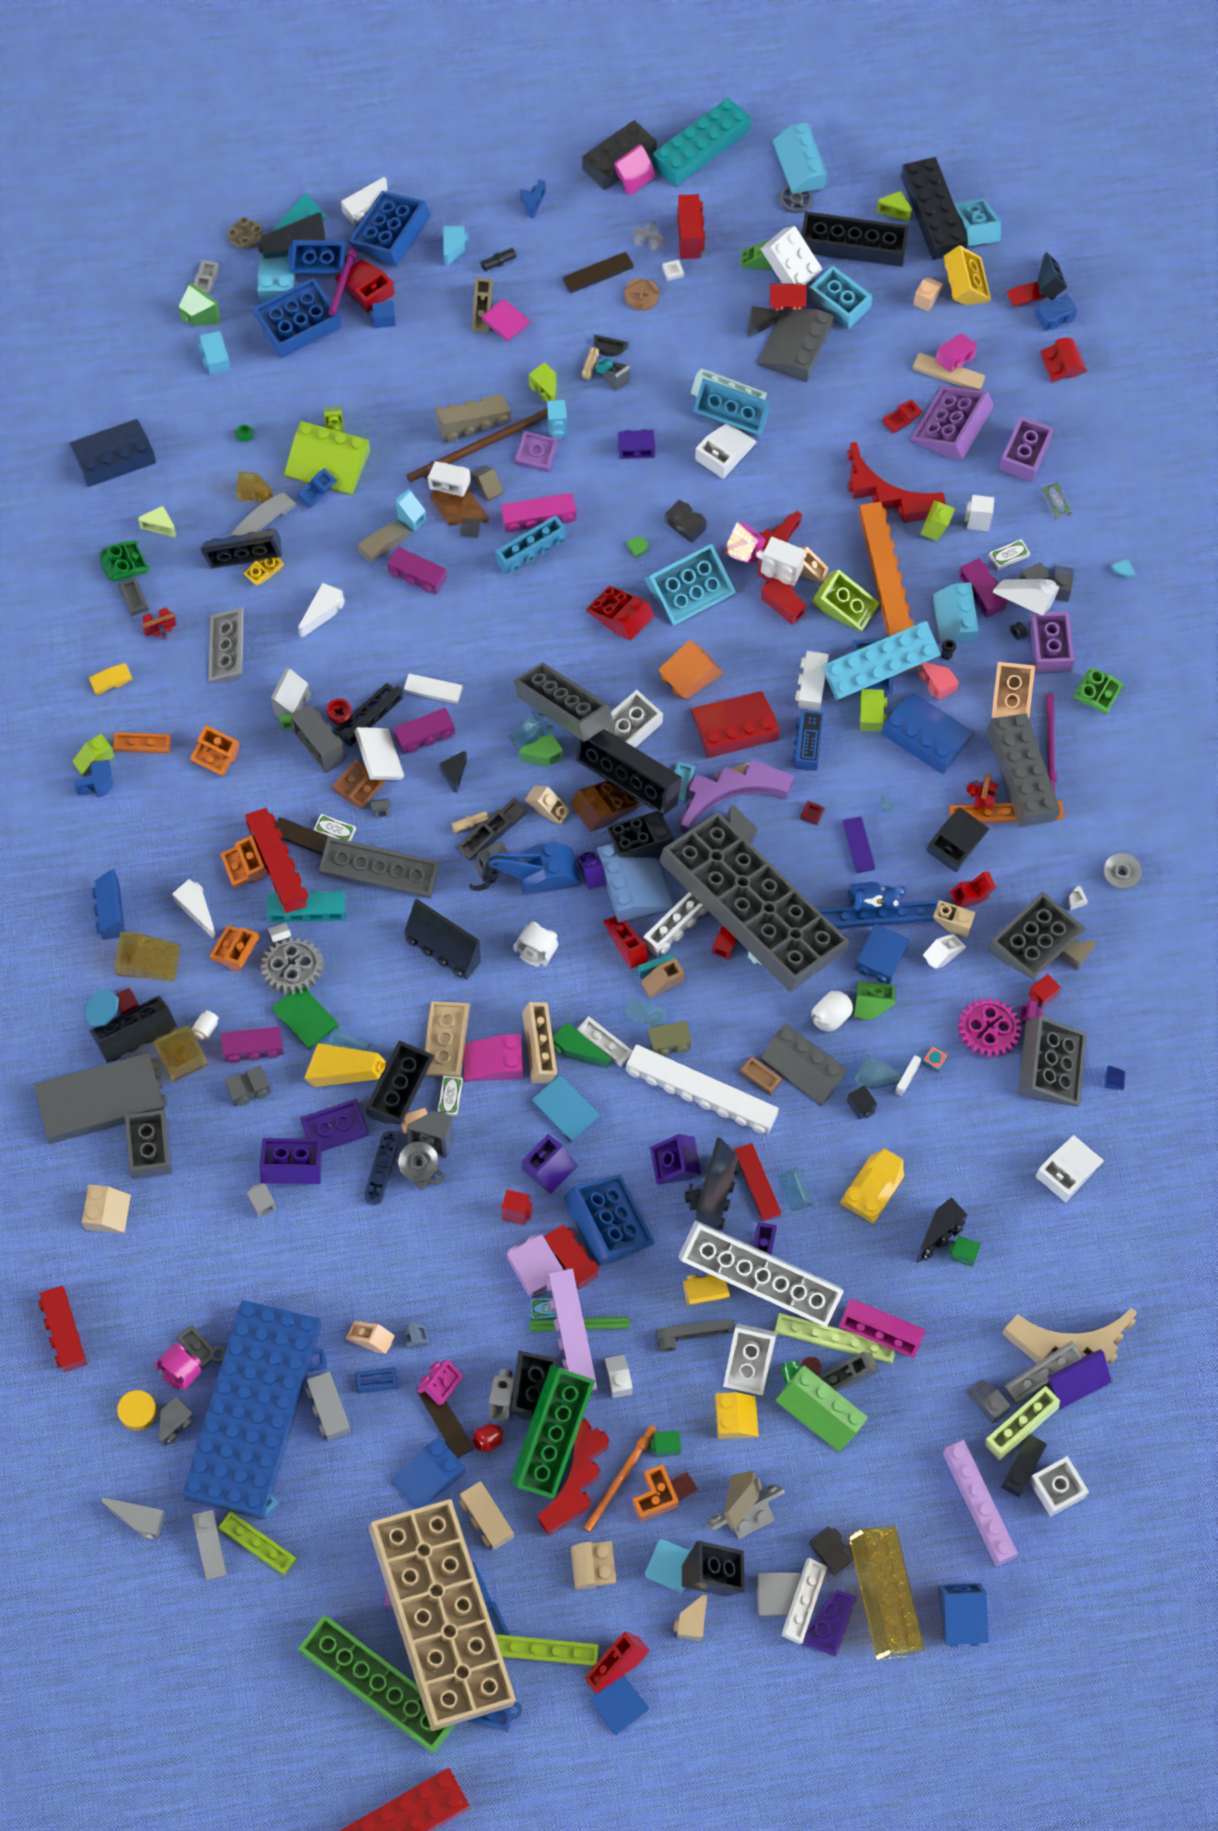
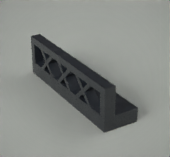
[334,683,403,747]

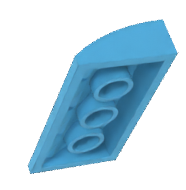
[693,378,770,435]

